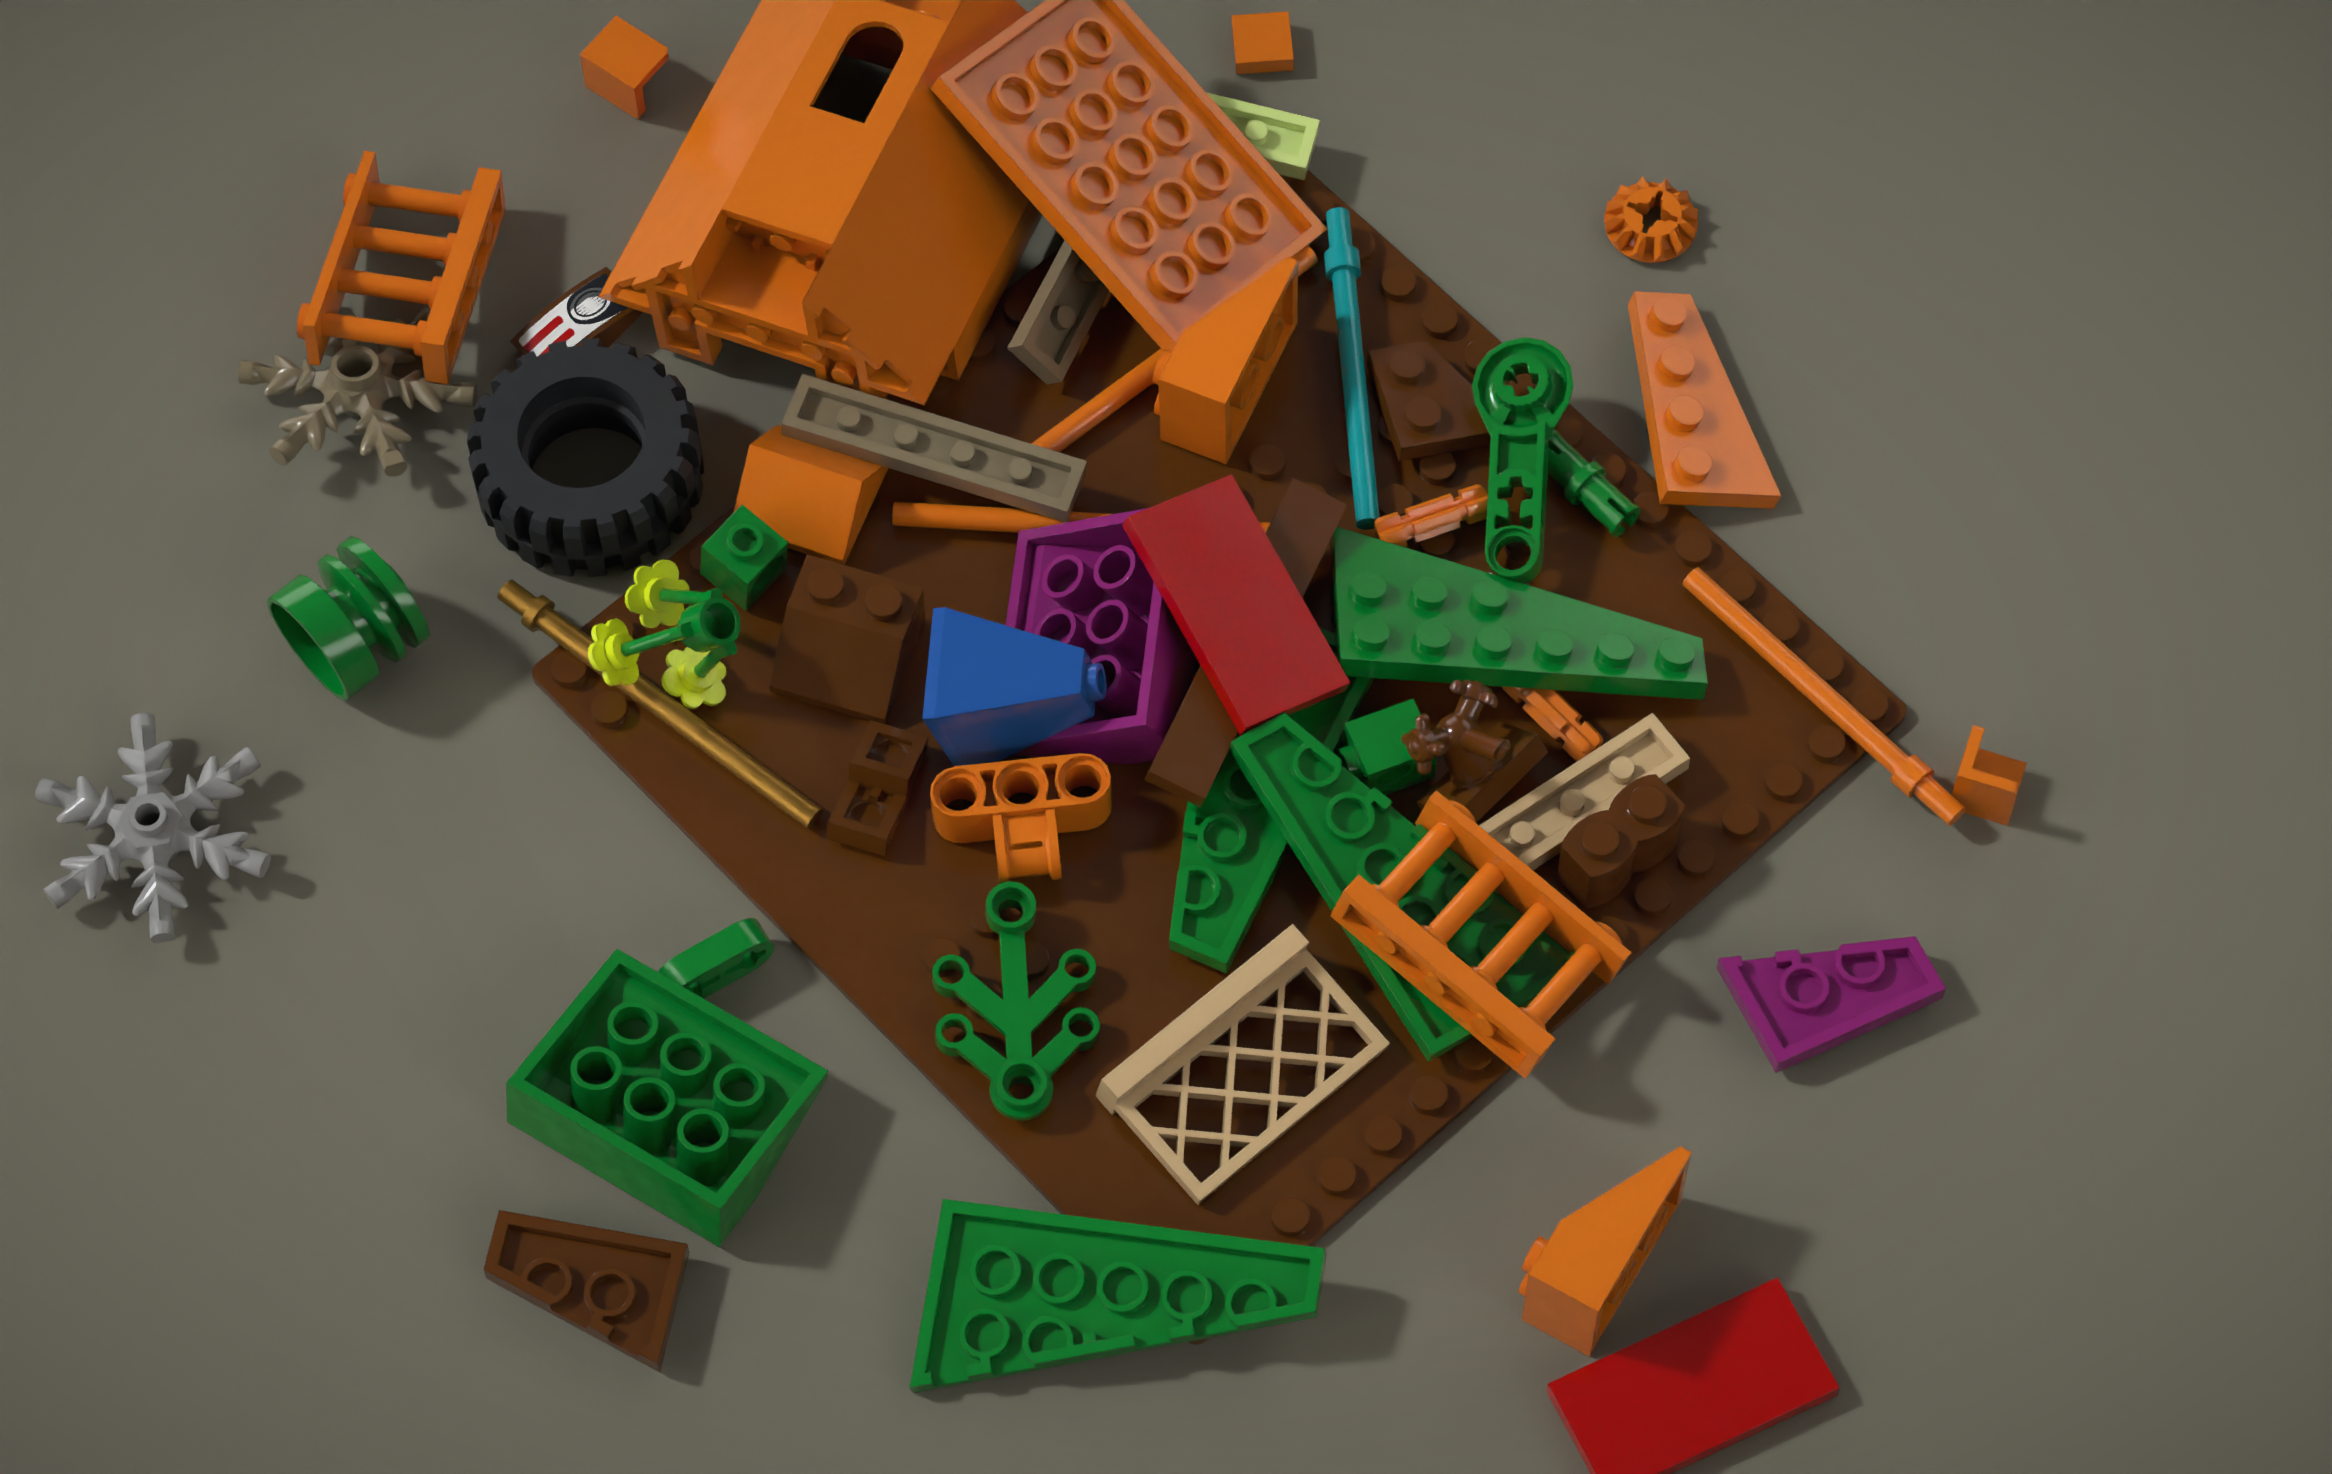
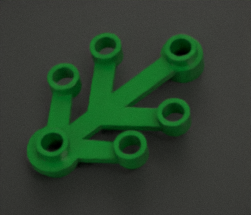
[932,881,1100,1121]

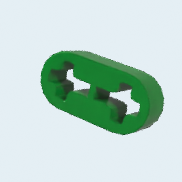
[658,918,775,998]

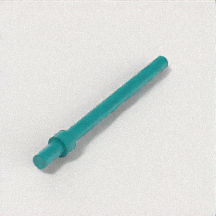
[1324,207,1379,530]

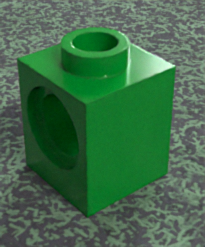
[700,504,788,611]
[1337,699,1437,795]

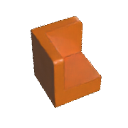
[579,15,669,119]
[1952,725,2027,826]

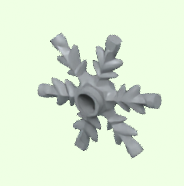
[35,713,271,943]

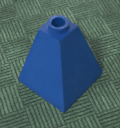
[922,607,1107,766]

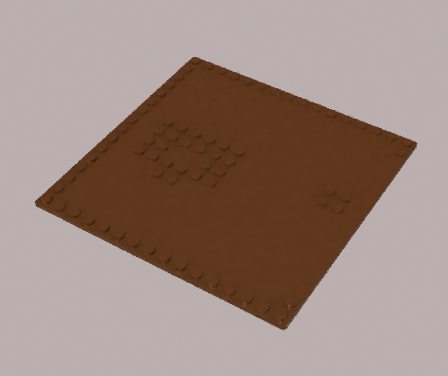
[532,170,1907,1345]

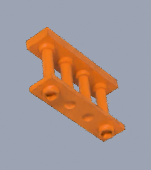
[297,150,506,385]
[1330,790,1632,1079]

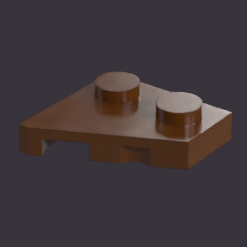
[1366,340,1491,461]

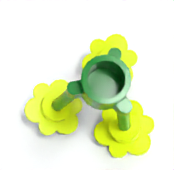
[588,559,741,709]

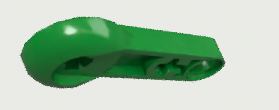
[1472,337,1574,584]

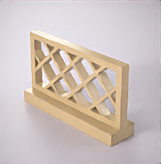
[1096,924,1390,1205]

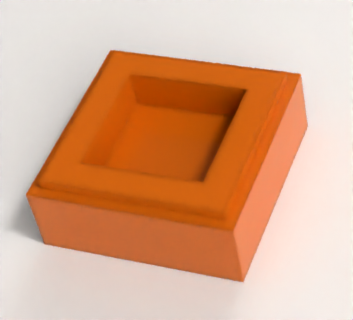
[1231,11,1294,75]

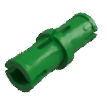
[1548,430,1641,537]

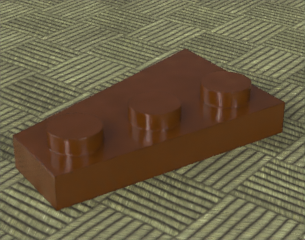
[483,1210,689,1372]

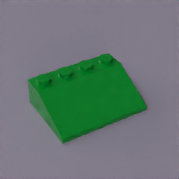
[506,948,828,1247]

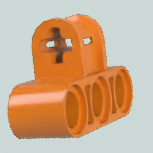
[930,753,1112,884]

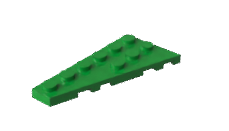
[1330,527,1708,700]
[1169,628,1374,974]
[1229,712,1575,1062]
[909,1199,1327,1393]

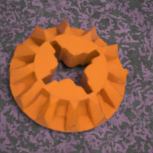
[1604,176,1698,263]

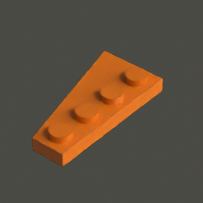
[1628,291,1781,509]

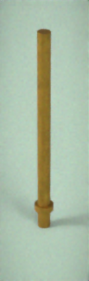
[498,579,823,830]

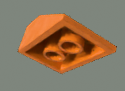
[1153,256,1298,464]
[1518,1146,1692,1357]

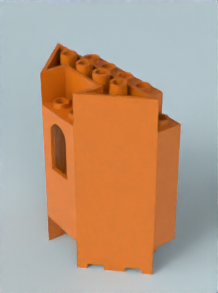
[598,0,1043,405]

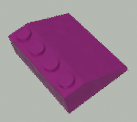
[1006,508,1196,764]

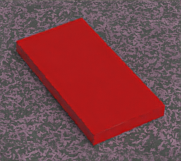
[1122,474,1350,736]
[1546,1277,1840,1474]

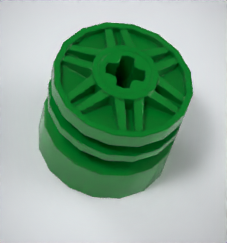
[266,536,430,701]

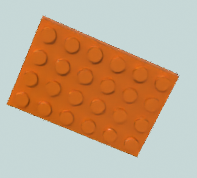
[930,0,1327,351]

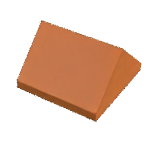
[733,425,888,565]

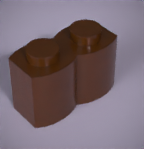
[1557,774,1685,909]

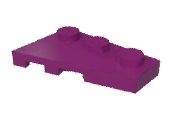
[1717,936,1946,1073]

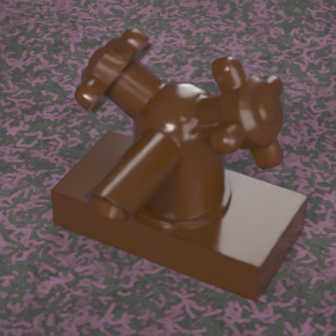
[1401,679,1548,823]

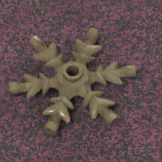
[238,298,477,477]

